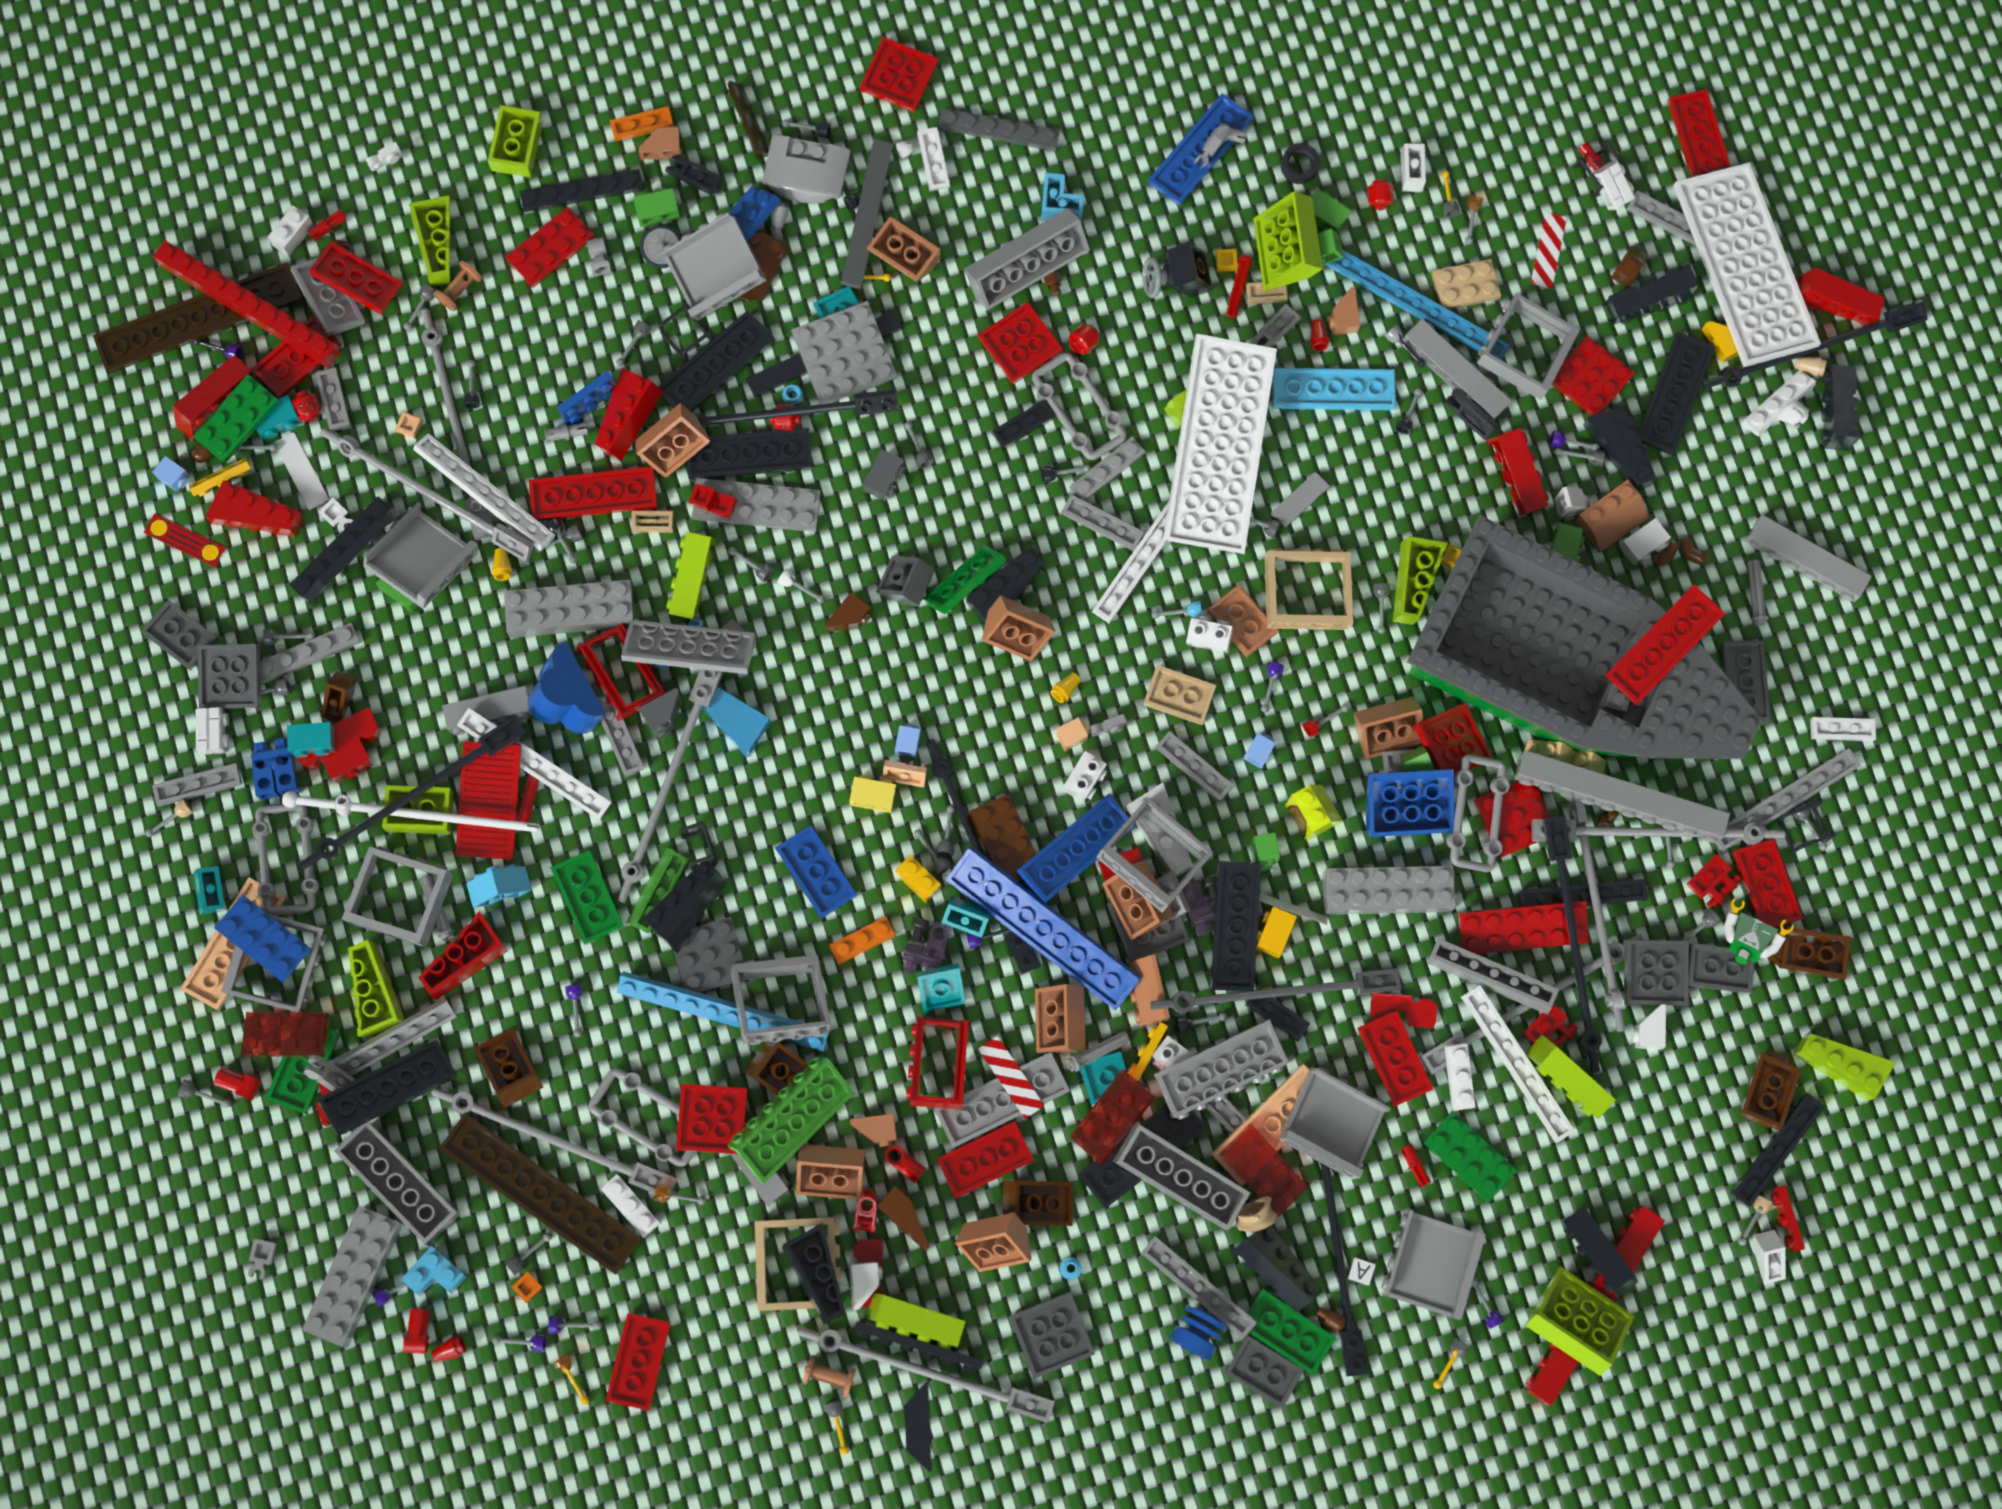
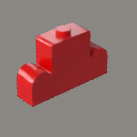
[297,708,381,783]

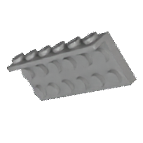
[621,620,756,674]
[1154,1020,1289,1120]

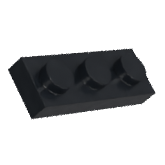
[991,400,1054,450]
[1244,987,1311,1042]

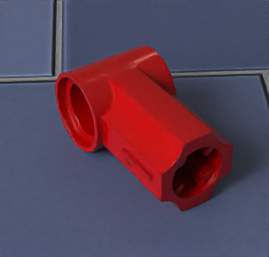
[214,1067,262,1101]
[885,1146,926,1184]
[403,1309,430,1354]

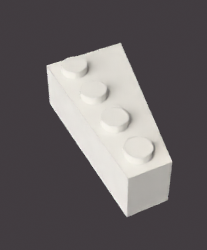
[1126,783,1192,877]

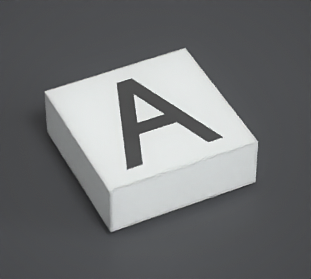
[1347,1258,1376,1286]

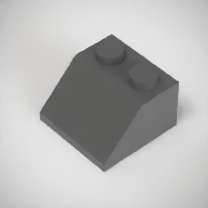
[876,555,935,607]
[639,688,682,739]

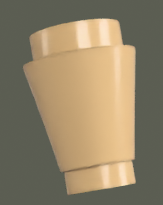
[1794,357,1827,377]

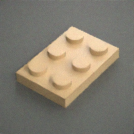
[1431,259,1501,310]
[1143,665,1216,725]

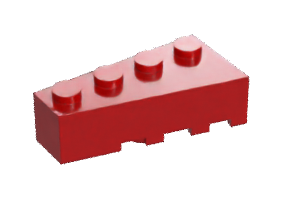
[1487,428,1549,515]
[418,911,507,1001]

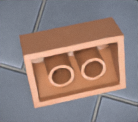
[867,217,940,282]
[636,403,710,478]
[1574,480,1649,553]
[982,595,1056,661]
[1354,696,1423,759]
[1102,860,1175,940]
[1127,954,1169,1028]
[1035,984,1086,1053]
[796,1144,865,1200]
[955,1213,1032,1272]

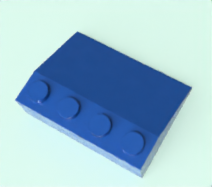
[1366,769,1455,837]

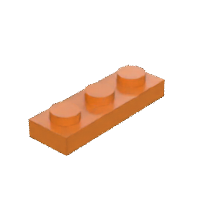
[610,106,674,142]
[829,916,896,965]

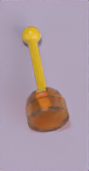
[552,1354,589,1405]

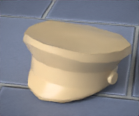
[1236,1196,1278,1232]

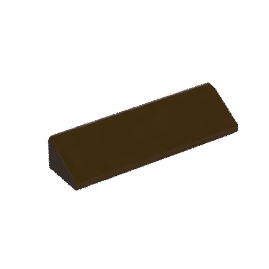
[727,81,769,160]

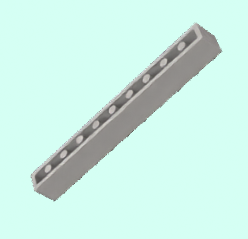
[1514,750,1730,843]

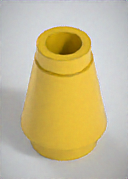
[492,548,513,581]
[1051,673,1081,703]

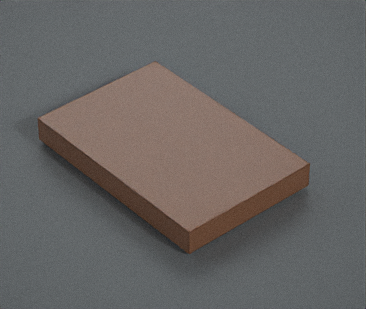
[1207,584,1279,658]

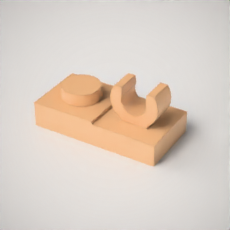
[882,760,927,787]

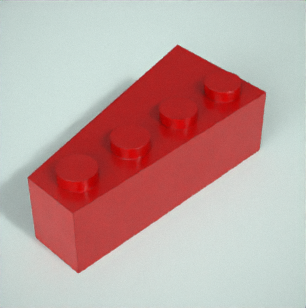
[1795,268,1885,325]
[173,355,253,442]
[594,367,663,461]
[205,480,304,537]

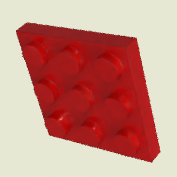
[860,36,938,113]
[978,302,1063,385]
[1551,336,1635,416]
[1413,703,1494,775]
[1473,782,1551,859]
[676,1084,748,1155]

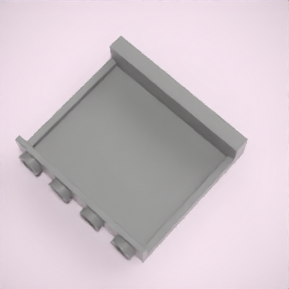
[659,213,767,320]
[363,502,478,609]
[1278,1067,1391,1180]
[1381,1210,1486,1320]

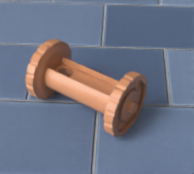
[433,261,482,312]
[802,1355,856,1397]

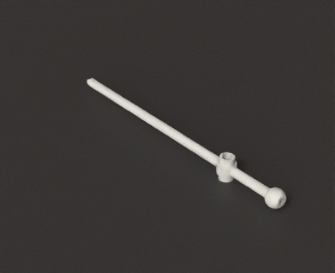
[282,791,539,832]

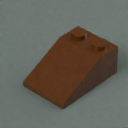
[474,1028,544,1108]
[744,1041,808,1096]
[1003,1180,1073,1226]
[877,1186,930,1253]

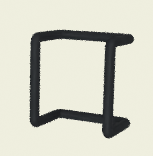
[1573,141,1629,198]
[659,304,714,362]
[1777,801,1836,853]
[678,822,718,871]

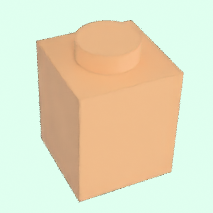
[1055,718,1089,751]

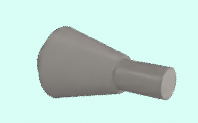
[770,203,790,240]

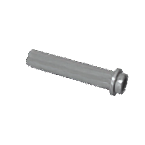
[1747,560,1769,625]
[419,875,455,941]
[1066,1032,1129,1072]

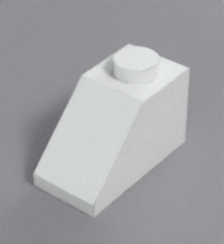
[1554,487,1589,519]
[1632,1004,1666,1050]
[1754,1230,1786,1284]
[849,1261,882,1310]

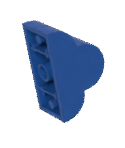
[527,642,606,734]

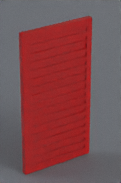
[455,741,522,861]

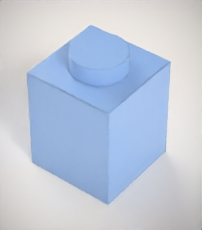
[152,456,190,492]
[895,724,920,758]
[1243,733,1276,769]

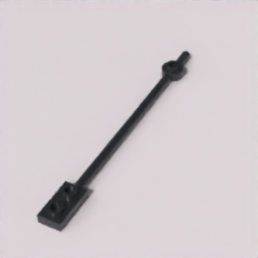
[1701,300,1928,390]
[652,389,899,426]
[298,715,527,870]
[926,739,1041,976]
[1542,816,1602,1073]
[1320,1162,1369,1377]

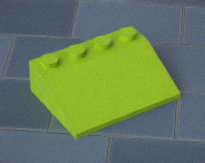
[1253,191,1323,291]
[1525,1266,1635,1376]

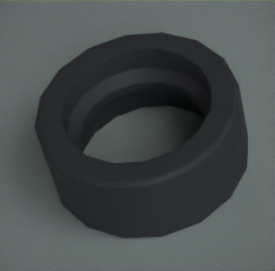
[1281,143,1320,184]

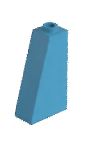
[702,687,771,758]

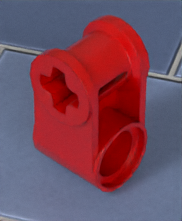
[853,1189,878,1234]

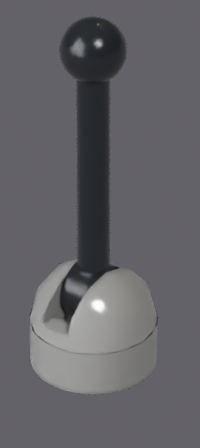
[1385,325,1425,367]

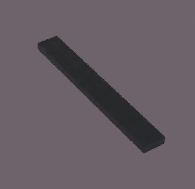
[745,310,902,398]

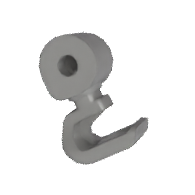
[586,237,612,277]

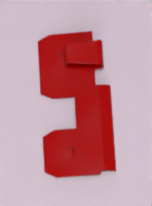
[1370,993,1437,1028]
[851,1239,883,1308]

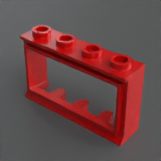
[575,623,665,721]
[906,1016,969,1110]

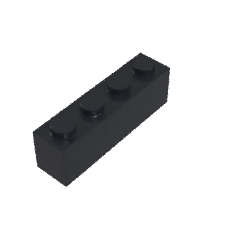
[1563,1207,1638,1296]

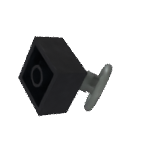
[1142,242,1213,298]

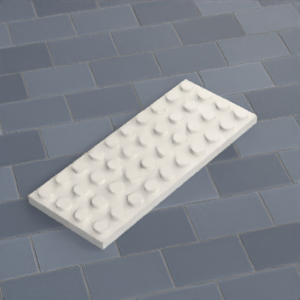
[1673,163,1821,367]
[1163,334,1277,554]

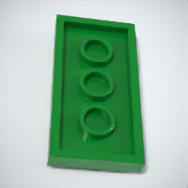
[193,375,280,464]
[923,545,1007,615]
[550,850,624,945]
[265,1018,341,1115]
[1422,1111,1517,1203]
[1247,1289,1336,1376]

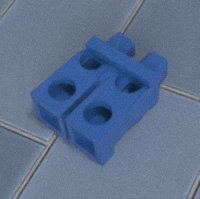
[251,738,301,800]

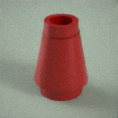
[1310,319,1330,351]
[431,1336,467,1362]

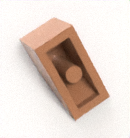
[639,125,681,160]
[1328,287,1360,335]
[850,1114,897,1147]

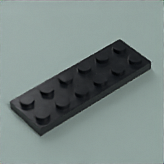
[658,310,775,412]
[1638,331,1715,456]
[687,428,812,480]
[1210,861,1262,991]
[317,1040,457,1137]
[1078,1105,1207,1209]

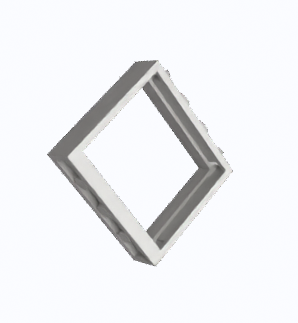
[1477,293,1580,400]
[1097,797,1214,913]
[342,846,453,947]
[222,914,327,1013]
[731,955,831,1045]

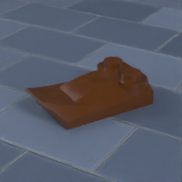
[739,231,788,302]
[1769,926,1851,980]
[1739,1049,1802,1130]

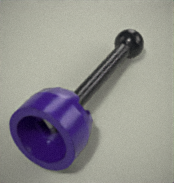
[193,339,242,359]
[966,928,1014,949]

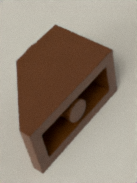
[1611,245,1649,288]
[825,592,871,632]
[321,671,356,723]

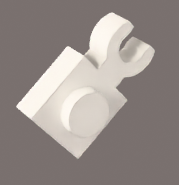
[366,142,403,171]
[318,498,353,531]

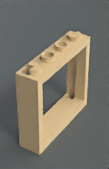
[1264,548,1353,630]
[755,1218,842,1311]

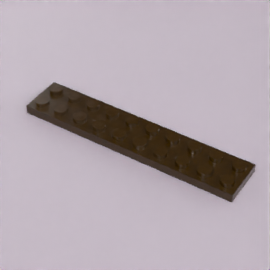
[92,262,303,374]
[439,1113,642,1275]

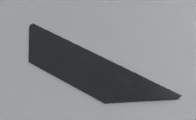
[904,1383,931,1471]

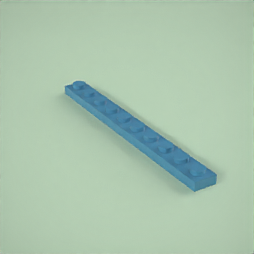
[1326,249,1510,360]
[617,971,828,1052]

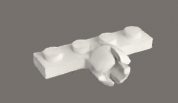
[1743,370,1816,437]

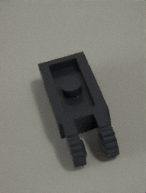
[665,155,723,197]
[1446,388,1498,440]

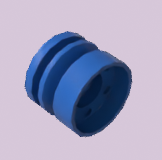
[1169,1305,1227,1361]

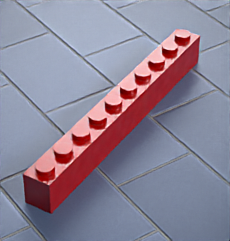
[153,240,341,369]
[1525,1206,1665,1406]

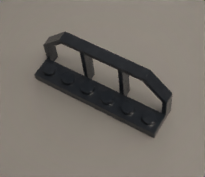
[289,496,401,607]

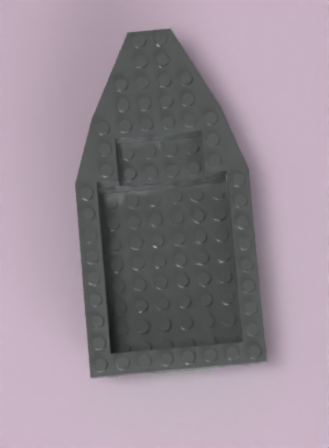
[1407,515,1762,759]

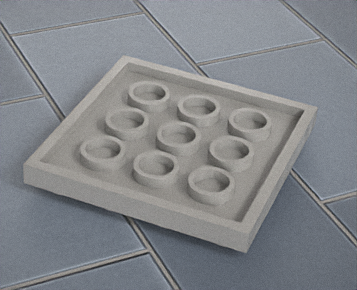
[791,301,898,404]

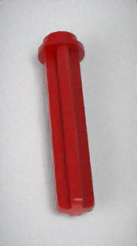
[1226,255,1253,318]
[517,773,540,831]

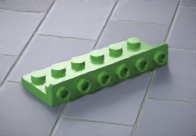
[728,1056,855,1184]

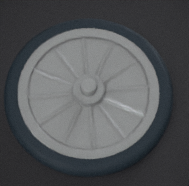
[640,225,681,268]

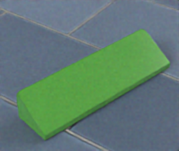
[627,848,689,934]

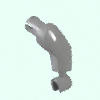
[1194,124,1247,168]

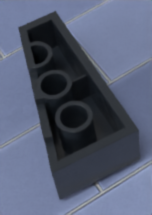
[1605,263,1699,325]
[1821,365,1861,451]
[1583,405,1657,491]
[966,546,1044,625]
[643,861,727,954]
[782,1223,846,1326]
[1230,1225,1323,1313]

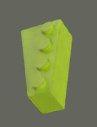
[409,195,450,287]
[667,532,717,619]
[1393,536,1448,625]
[348,940,405,1038]
[1793,1034,1896,1101]
[1525,1035,1616,1119]
[866,1293,966,1350]

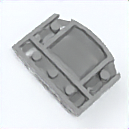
[762,136,851,204]

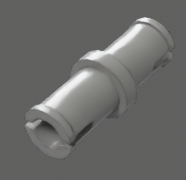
[544,422,588,443]

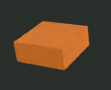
[511,1271,543,1303]

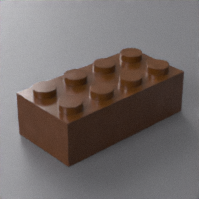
[970,794,1036,884]

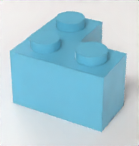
[1041,173,1084,222]
[466,864,532,908]
[401,1246,467,1296]

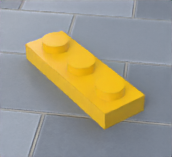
[189,457,251,496]
[1127,1022,1168,1085]

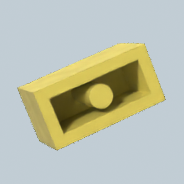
[849,775,896,813]

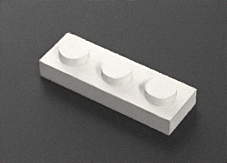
[917,127,950,191]
[1810,717,1876,741]
[1444,1043,1475,1111]
[601,1174,661,1238]

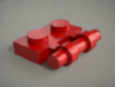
[1686,854,1741,909]
[1522,1003,1578,1050]

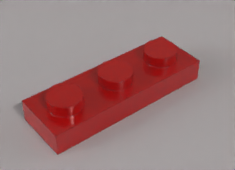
[1770,1185,1805,1252]

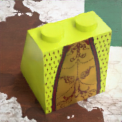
[1285,785,1343,841]

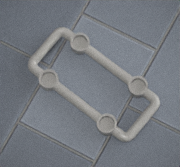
[1032,353,1127,460]
[1446,754,1510,872]
[252,803,319,916]
[589,1068,695,1167]

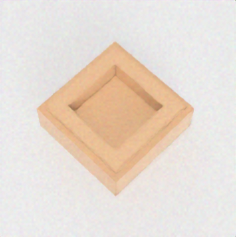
[395,412,423,439]

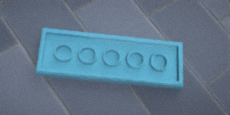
[1272,368,1396,410]

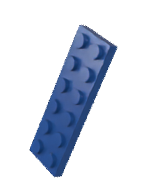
[1148,93,1254,207]
[1017,794,1135,903]

